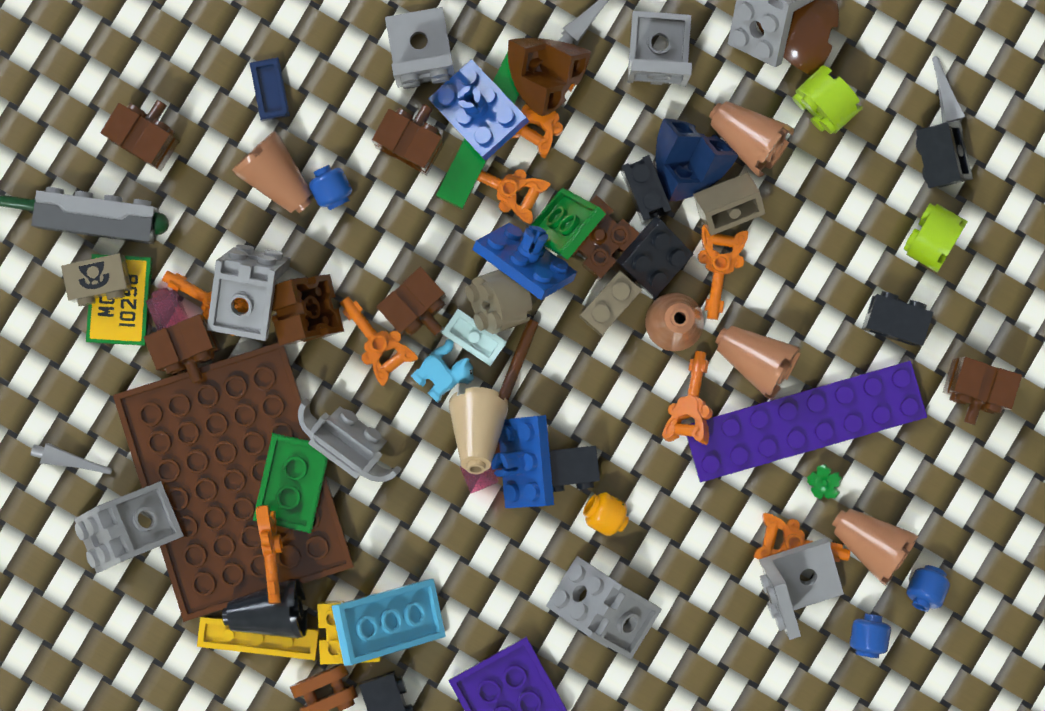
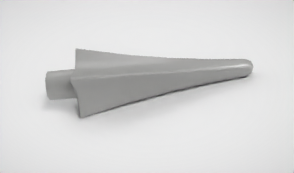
[558,0,609,46]
[932,56,966,131]
[31,443,112,474]

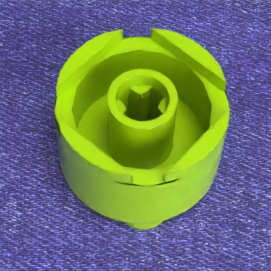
[792,65,863,134]
[903,203,968,273]

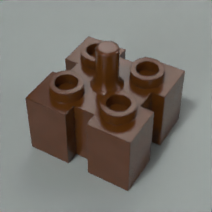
[100,100,179,172]
[372,104,444,176]
[571,195,640,281]
[376,266,446,336]
[272,274,344,346]
[143,314,221,384]
[942,357,1022,425]

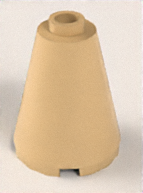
[449,387,508,474]

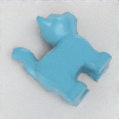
[411,339,474,403]

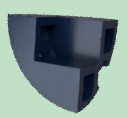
[656,118,738,202]

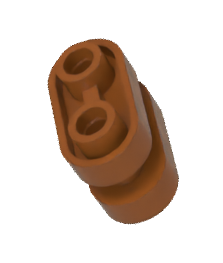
[290,663,358,711]

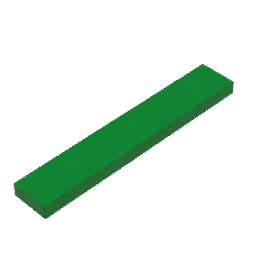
[436,52,520,210]

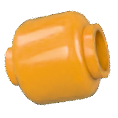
[583,492,629,536]

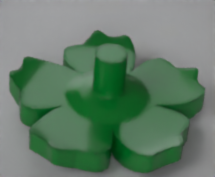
[807,464,842,500]

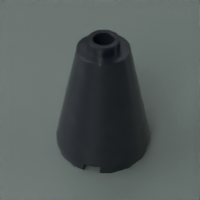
[222,579,308,639]

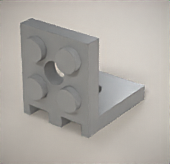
[728,0,814,67]
[385,7,455,89]
[627,11,692,87]
[207,245,291,341]
[74,481,184,573]
[759,538,844,640]
[546,556,662,659]

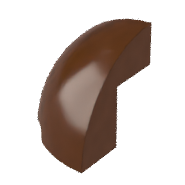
[756,0,839,76]
[508,38,591,116]

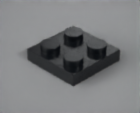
[616,216,694,298]

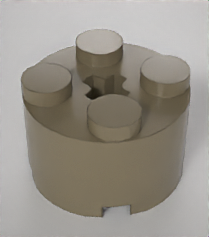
[465,269,532,334]

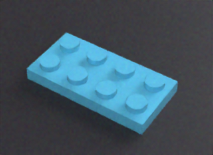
[332,579,446,666]

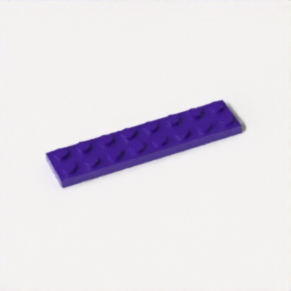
[686,361,927,483]

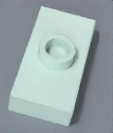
[442,309,507,367]

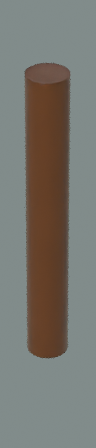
[499,319,539,401]

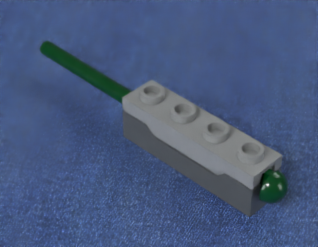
[0,187,169,245]

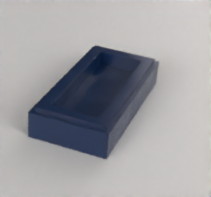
[249,57,290,122]

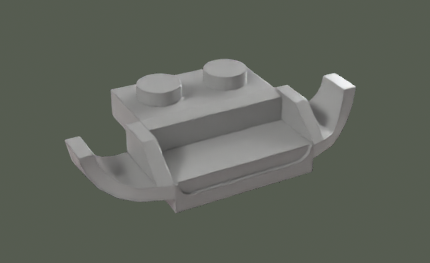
[298,398,402,482]

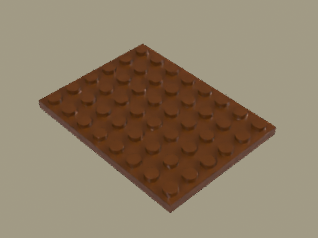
[113,342,355,622]

